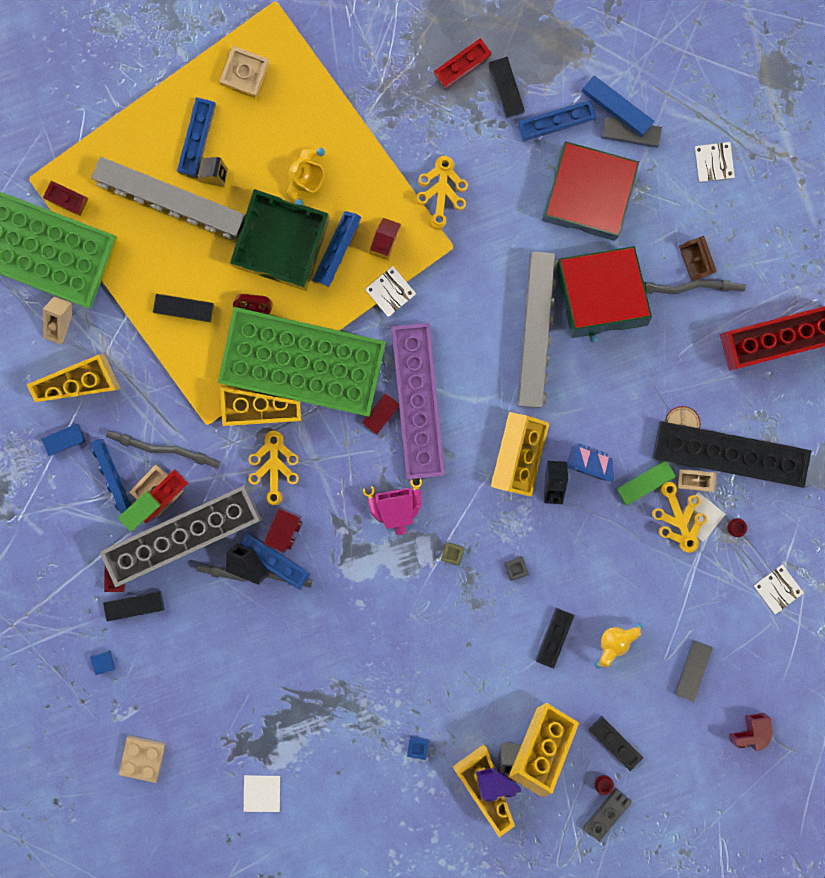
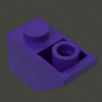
[475,768,521,802]

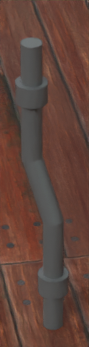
[644,279,746,294]
[106,430,220,469]
[197,564,313,588]

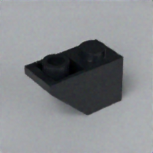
[544,461,569,504]
[226,543,269,585]

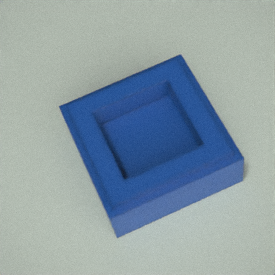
[90,650,116,675]
[407,736,429,760]

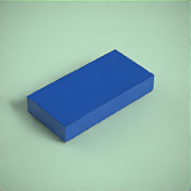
[41,424,86,456]

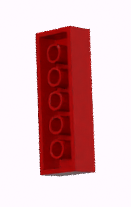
[719,306,825,371]

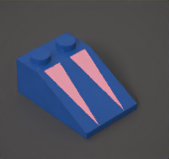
[567,444,614,482]

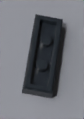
[489,56,525,119]
[153,294,214,323]
[103,591,165,622]
[535,607,575,669]
[589,716,643,771]

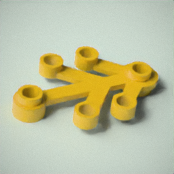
[416,156,468,230]
[248,431,299,505]
[652,482,707,553]

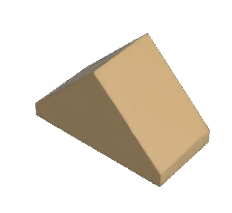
[678,469,716,492]

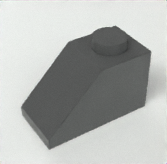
[498,742,521,783]

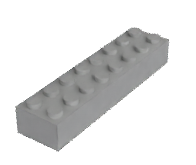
[99,485,262,588]

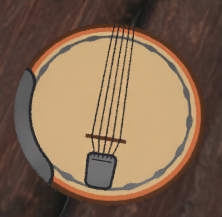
[665,406,701,429]

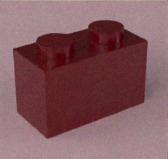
[263,507,303,553]

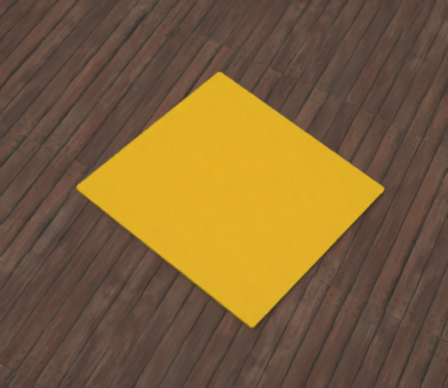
[29,1,453,425]

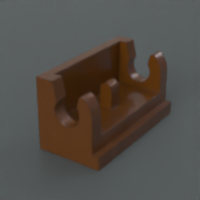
[679,236,717,281]

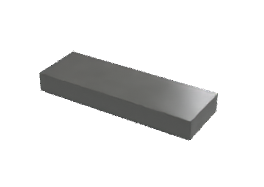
[601,117,662,148]
[674,640,713,702]

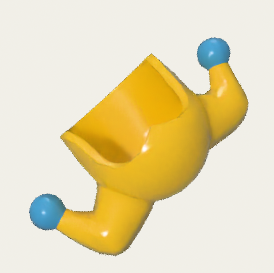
[287,148,325,205]
[594,623,643,669]

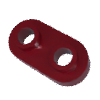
[233,294,273,315]

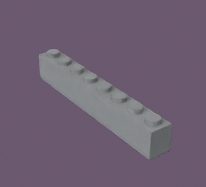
[91,157,245,241]
[517,252,558,408]

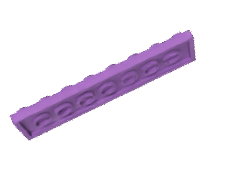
[392,323,445,479]

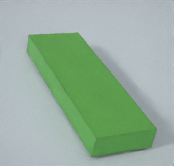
[616,461,676,506]

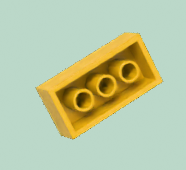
[509,703,579,797]

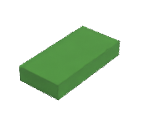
[118,491,161,532]

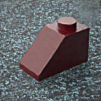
[370,218,401,261]

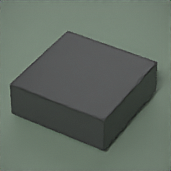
[504,556,529,581]

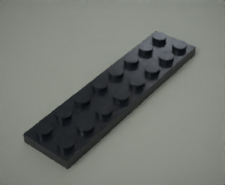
[652,421,812,488]

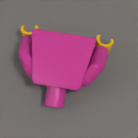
[363,478,422,535]

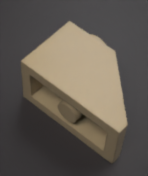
[43,296,72,345]

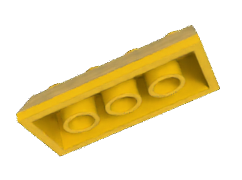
[491,412,550,497]

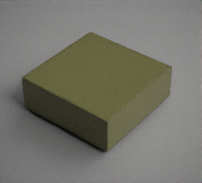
[441,542,465,566]

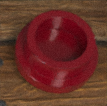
[727,518,747,537]
[594,775,614,795]

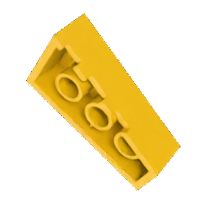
[26,354,121,402]
[220,387,301,426]
[452,744,515,838]

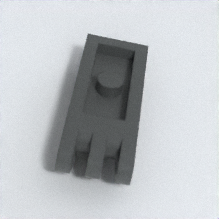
[583,788,632,841]

